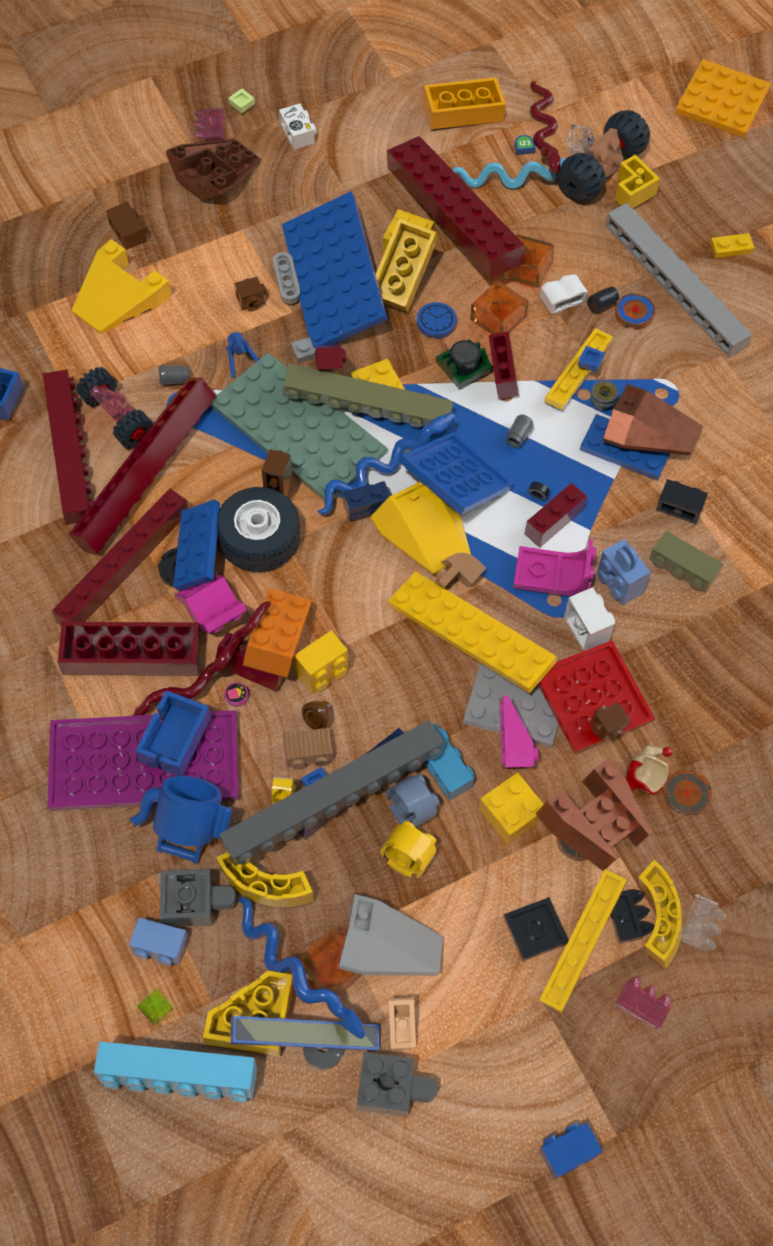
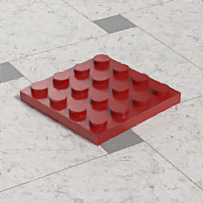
[538,640,655,754]

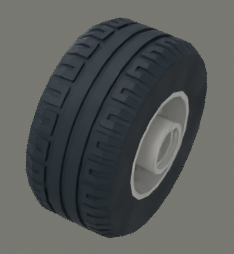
[217,487,300,572]

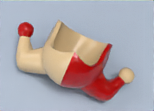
[625,745,673,795]

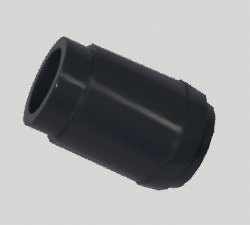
[587,286,619,313]

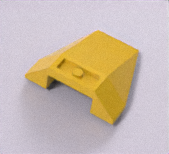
[370,481,471,575]

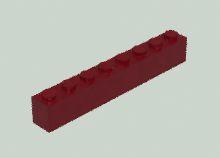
[42,369,93,525]
[52,488,188,626]

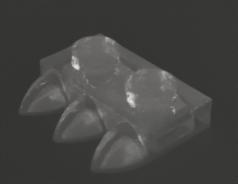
[680,894,728,951]

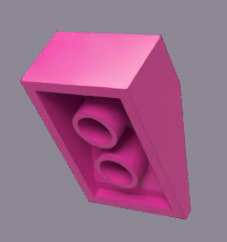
[499,696,538,768]

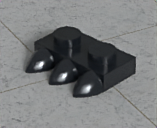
[610,890,654,944]

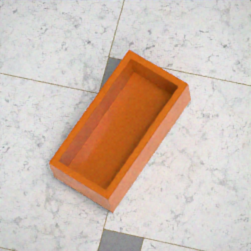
[243,588,312,678]

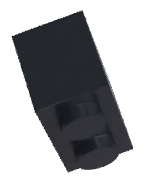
[656,479,708,525]

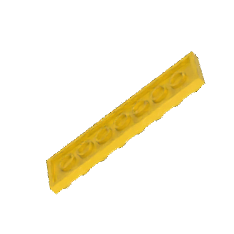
[388,571,557,693]

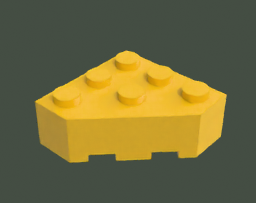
[203,971,293,1057]

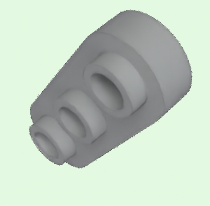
[273,252,300,304]

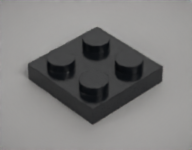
[503,897,568,962]

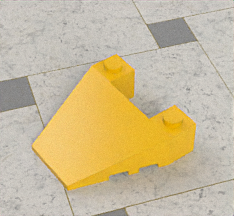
[71,239,171,334]

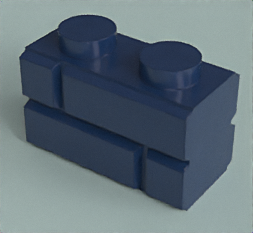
[343,481,390,521]

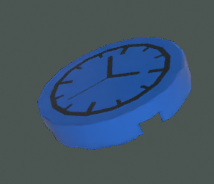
[417,302,457,339]

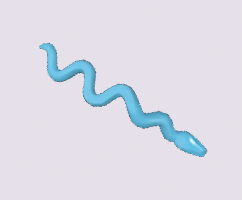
[452,158,566,189]

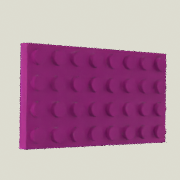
[47,710,239,811]

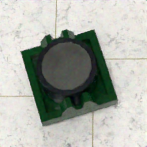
[436,339,493,388]

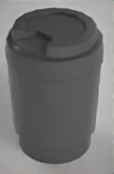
[158,365,189,385]
[506,414,534,448]

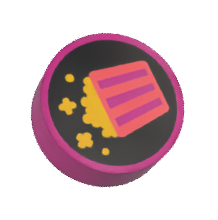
[225,683,248,707]

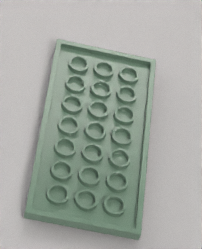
[210,353,388,501]

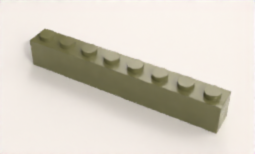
[283,363,453,432]

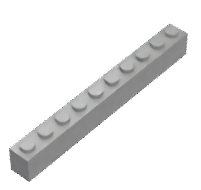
[605,203,752,358]

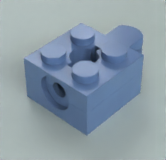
[597,539,651,605]

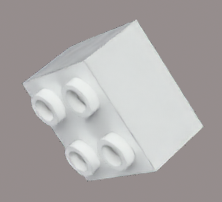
[564,587,615,651]

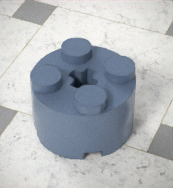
[386,774,440,828]

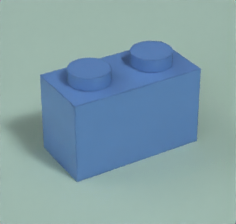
[129,917,188,966]

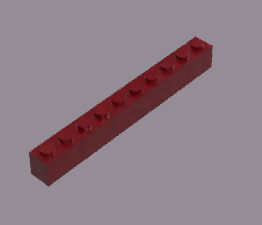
[68,377,216,554]

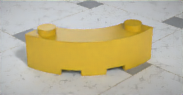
[216,853,314,907]
[638,860,683,969]

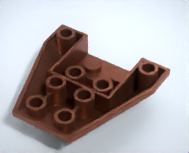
[166,139,261,201]
[603,384,703,455]

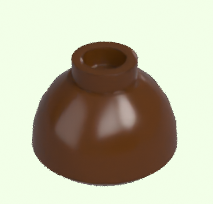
[302,701,332,730]

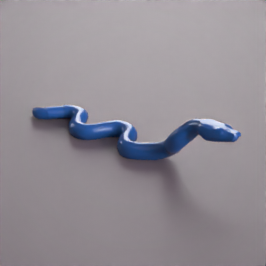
[318,412,455,515]
[238,897,366,1039]

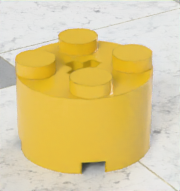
[380,821,436,878]

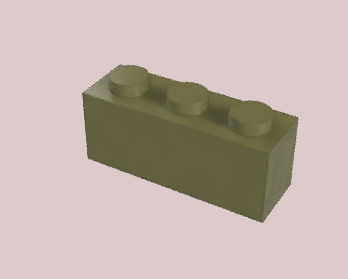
[649,531,723,593]

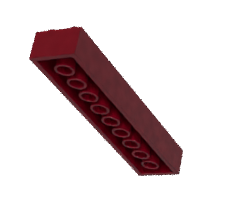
[387,136,525,279]

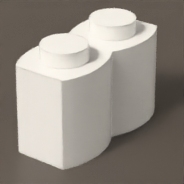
[539,274,588,314]

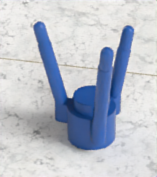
[226,332,259,378]

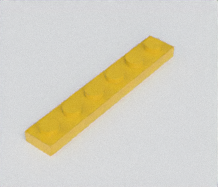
[539,869,627,1013]

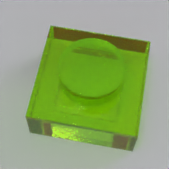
[137,989,173,1026]

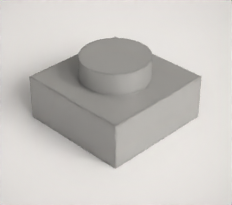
[291,337,315,363]

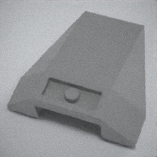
[338,894,443,976]

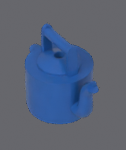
[129,776,232,864]

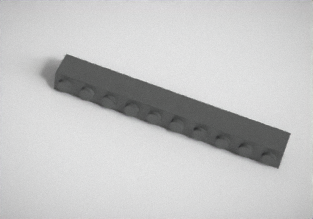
[219,720,444,866]

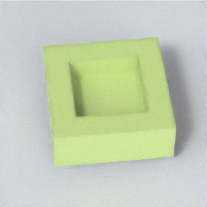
[228,89,255,114]

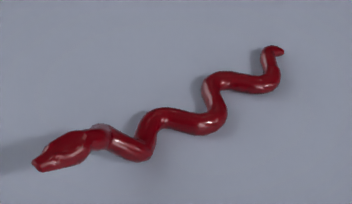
[530,81,561,173]
[132,601,271,716]

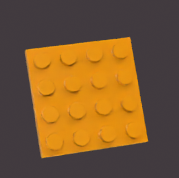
[675,59,772,138]

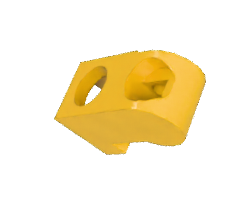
[271,777,297,805]

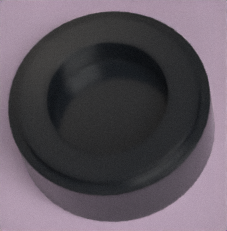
[528,481,551,500]

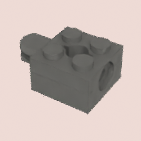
[160,869,236,927]
[357,1052,437,1117]

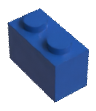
[539,1122,603,1180]

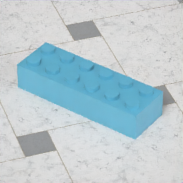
[94,1041,257,1103]

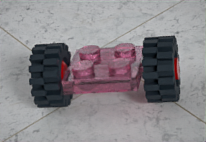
[76,367,153,449]

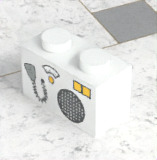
[279,104,317,150]

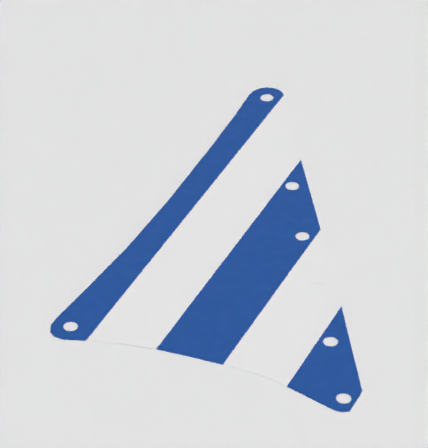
[167,379,680,618]

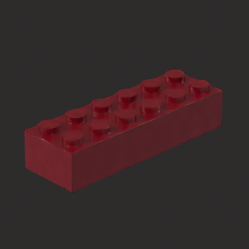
[57,622,201,675]

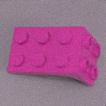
[513,539,596,596]

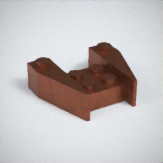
[535,758,651,871]

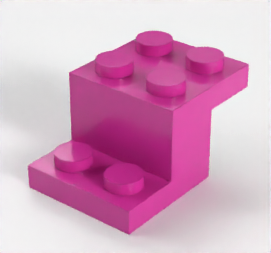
[174,574,247,633]

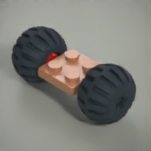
[558,110,650,202]

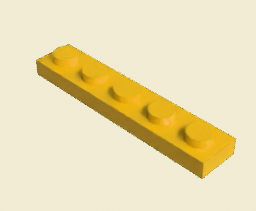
[544,328,613,411]

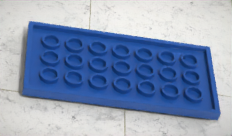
[282,191,388,348]

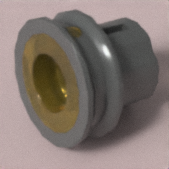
[591,380,618,411]

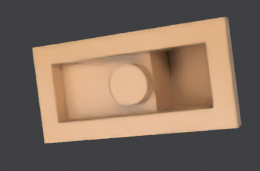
[388,997,416,1049]

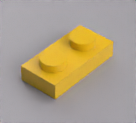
[710,233,755,258]

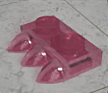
[194,108,224,142]
[614,976,671,1031]

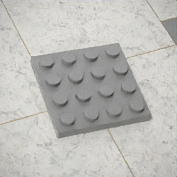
[463,660,560,748]

